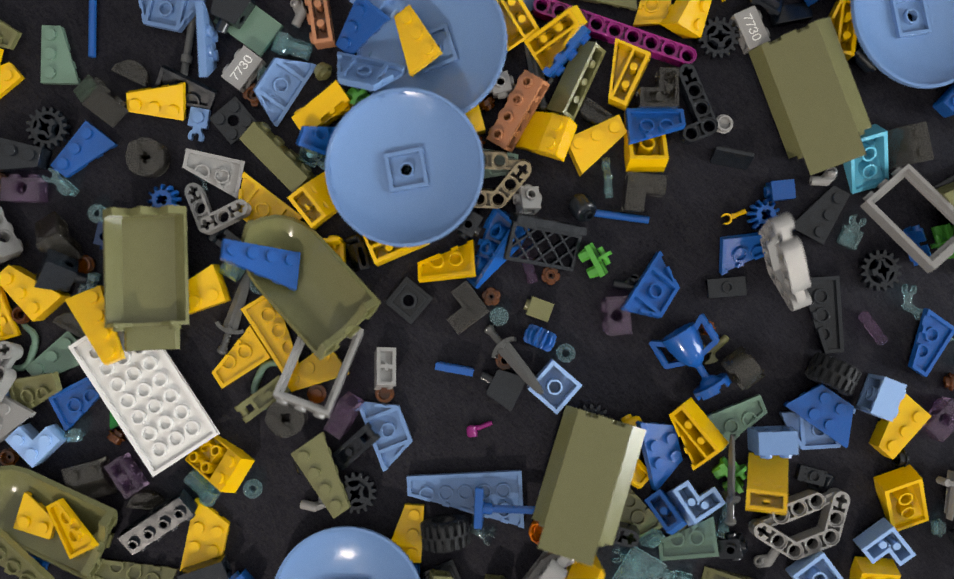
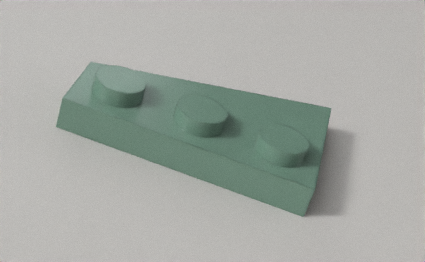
[40,25,82,85]

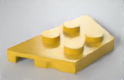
[238,172,303,222]
[180,497,231,571]

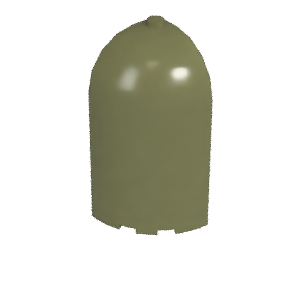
[241,214,381,360]
[0,465,118,579]

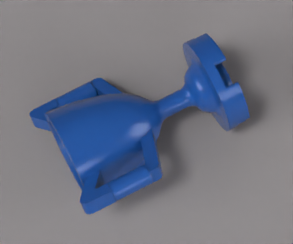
[649,313,732,401]

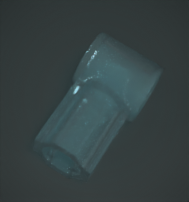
[271,31,313,60]
[219,262,245,283]
[183,469,222,507]

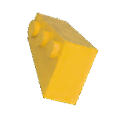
[660,0,712,39]
[524,5,587,75]
[608,38,651,111]
[291,81,353,130]

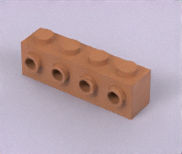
[304,0,336,50]
[487,70,550,153]

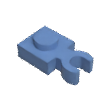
[187,107,212,142]

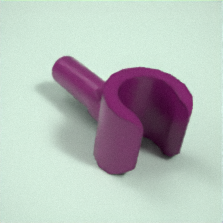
[466,421,492,437]

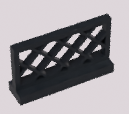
[503,212,588,272]

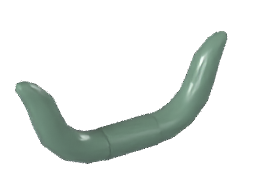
[12,323,40,372]
[251,360,277,410]

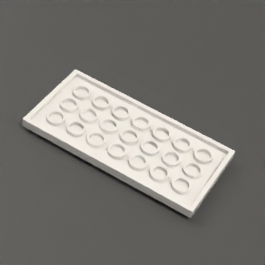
[68,331,220,477]

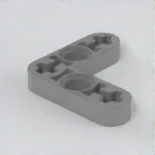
[184,183,252,235]

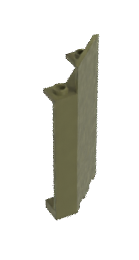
[749,17,872,175]
[103,205,189,351]
[532,405,646,566]

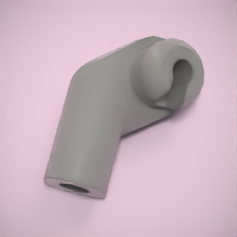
[753,548,780,568]

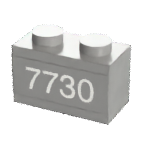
[729,5,770,54]
[221,46,266,93]

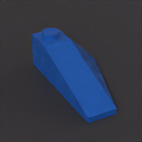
[466,208,531,289]

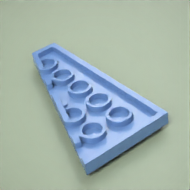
[407,470,524,528]

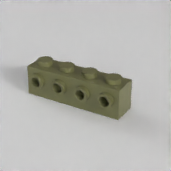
[547,41,606,121]
[239,122,315,193]

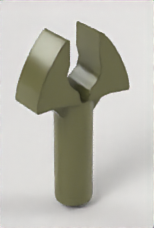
[703,335,729,364]

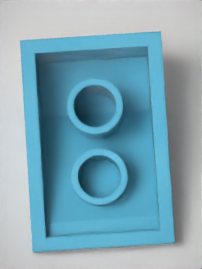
[843,124,889,194]

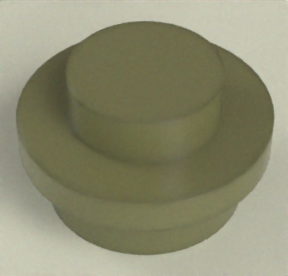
[314,62,332,81]

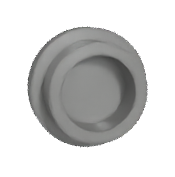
[716,114,733,134]

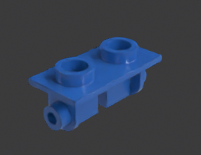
[903,225,931,266]

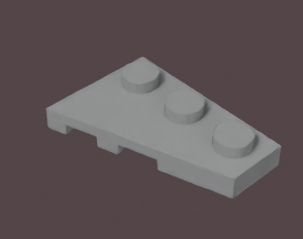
[182,148,245,199]

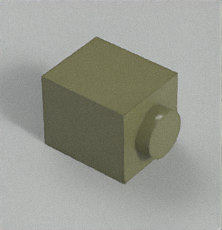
[523,296,554,322]

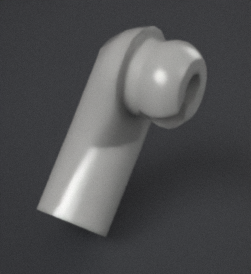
[290,0,307,28]
[809,167,838,186]
[300,497,326,512]

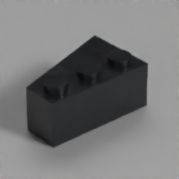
[0,138,52,173]

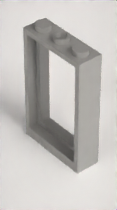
[860,163,954,273]
[273,328,364,420]

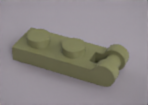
[234,375,290,423]

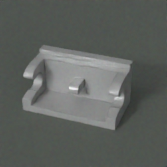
[374,347,396,390]

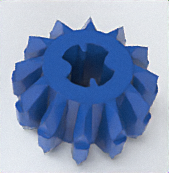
[147,184,182,208]
[746,199,780,230]
[523,324,557,352]

